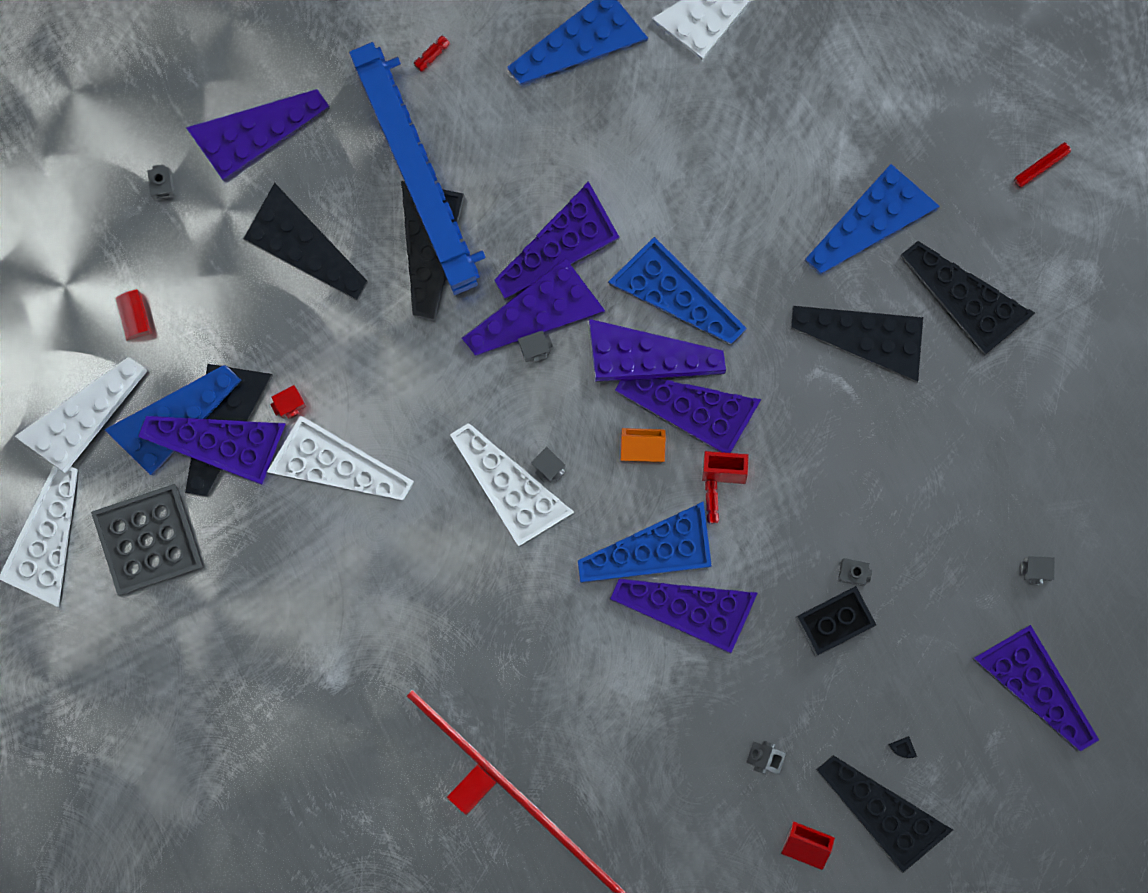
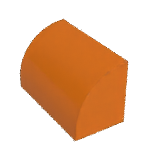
[621,428,666,462]

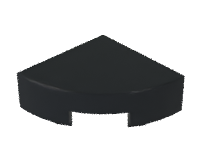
[888,736,917,758]

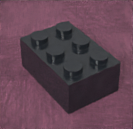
[795,586,876,657]

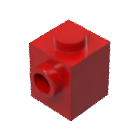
[270,385,306,419]

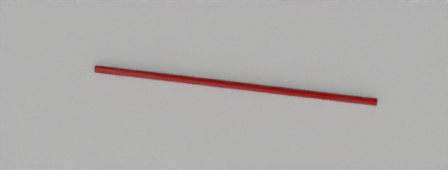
[406,690,626,893]

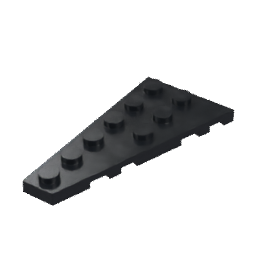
[401,181,465,321]
[243,182,368,301]
[901,241,1035,355]
[791,306,923,383]
[185,364,273,497]
[816,755,954,873]

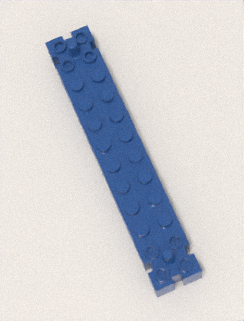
[349,42,486,296]

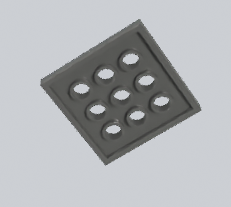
[91,484,203,596]

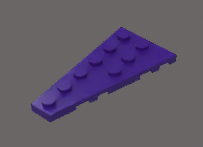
[186,89,330,181]
[494,181,620,300]
[462,258,605,355]
[589,319,726,382]
[615,378,761,453]
[138,416,286,485]
[610,579,758,653]
[973,625,1099,751]

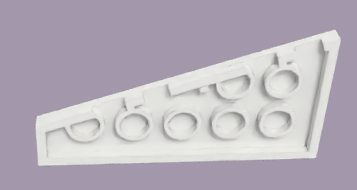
[652,0,751,60]
[15,357,147,473]
[267,416,414,501]
[450,423,575,547]
[0,466,78,607]

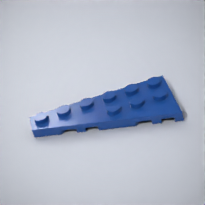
[507,0,648,86]
[805,164,940,274]
[608,237,747,345]
[104,365,241,475]
[578,501,712,583]

